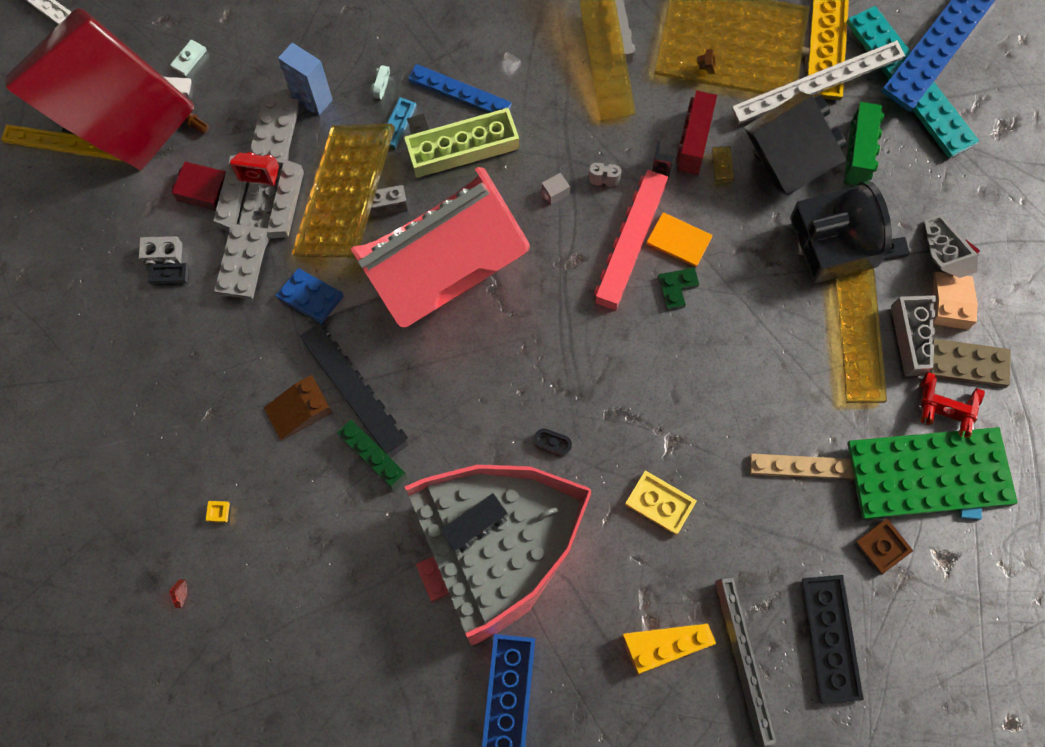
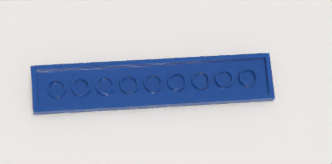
[881,0,995,112]

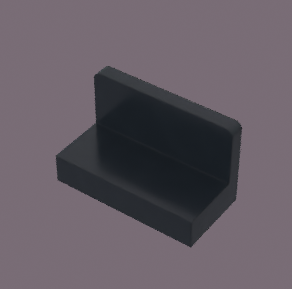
[652,141,674,180]

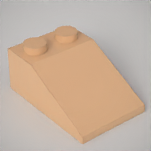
[933,271,978,330]

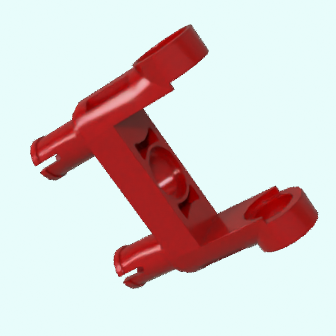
[920,372,985,438]

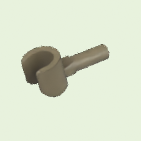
[800,47,810,72]

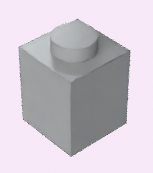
[540,173,570,205]

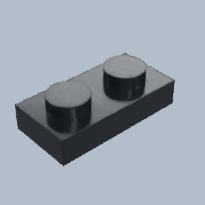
[148,263,188,284]

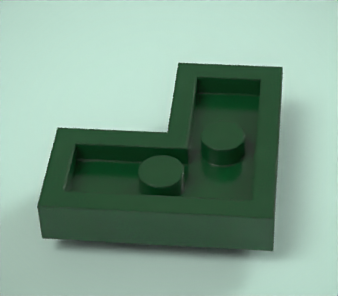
[658,267,699,311]

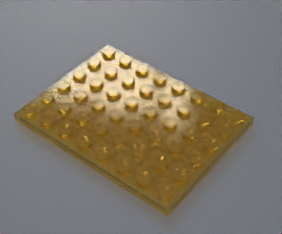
[654,0,810,94]

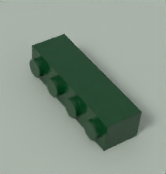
[337,420,408,491]

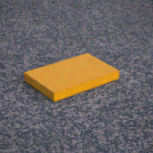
[647,212,713,268]

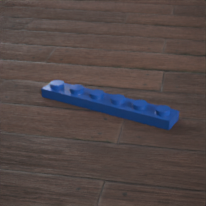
[408,64,512,113]

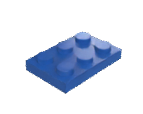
[276,268,344,324]

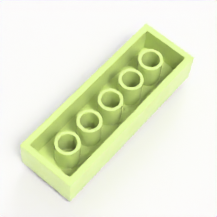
[404,108,519,178]

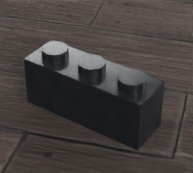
[440,493,509,553]

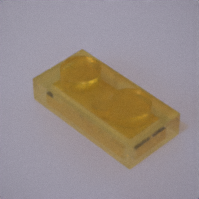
[712,146,734,183]

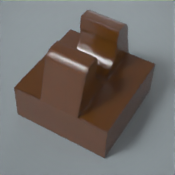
[697,49,716,75]

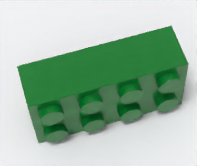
[843,102,884,185]

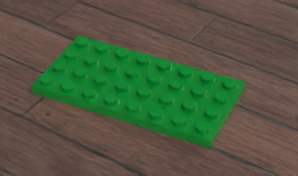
[847,427,1018,520]

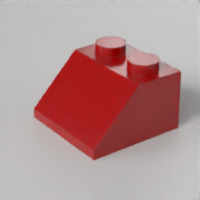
[230,152,279,186]

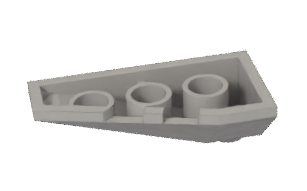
[924,214,978,278]

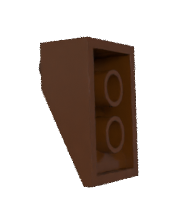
[264,375,333,441]

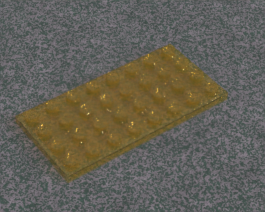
[292,123,395,258]

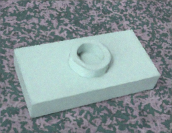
[170,39,207,76]

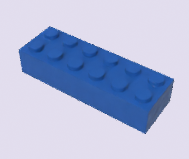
[482,634,535,747]

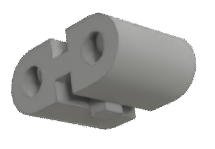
[589,163,621,187]

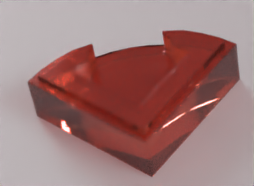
[169,579,187,608]

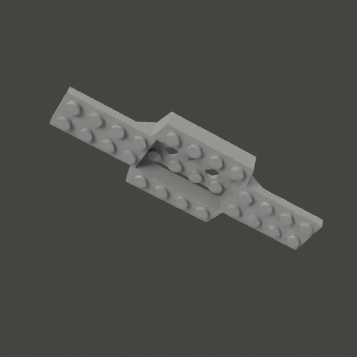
[214,95,304,299]

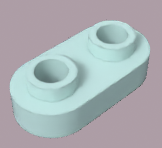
[371,65,390,99]

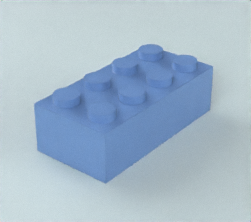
[278,43,333,115]

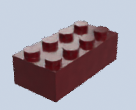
[675,90,717,175]

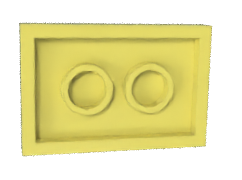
[625,470,697,536]

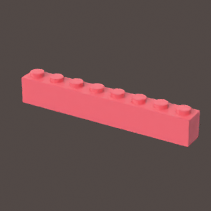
[593,170,668,310]

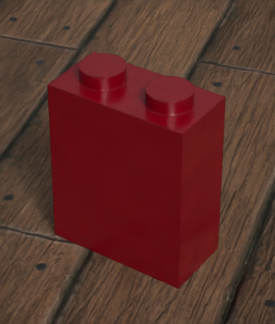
[172,161,226,211]

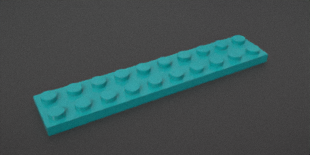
[846,6,980,159]

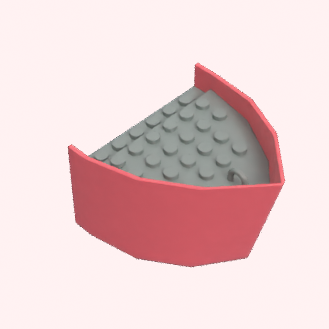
[405,465,591,646]

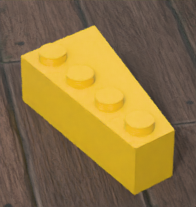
[621,624,716,675]

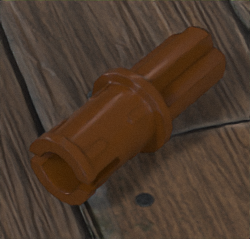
[185,113,209,134]

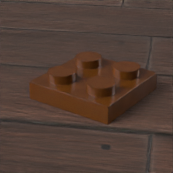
[855,519,914,575]

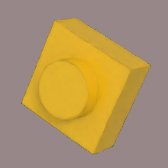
[206,501,230,523]

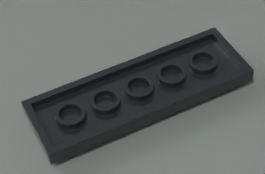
[801,575,864,704]

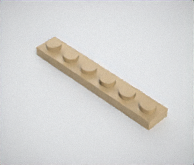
[750,454,854,480]

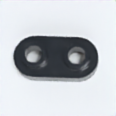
[534,428,572,456]

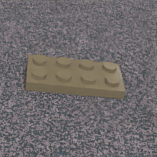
[930,339,1011,387]

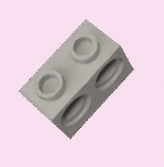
[367,185,408,218]
[139,236,182,267]

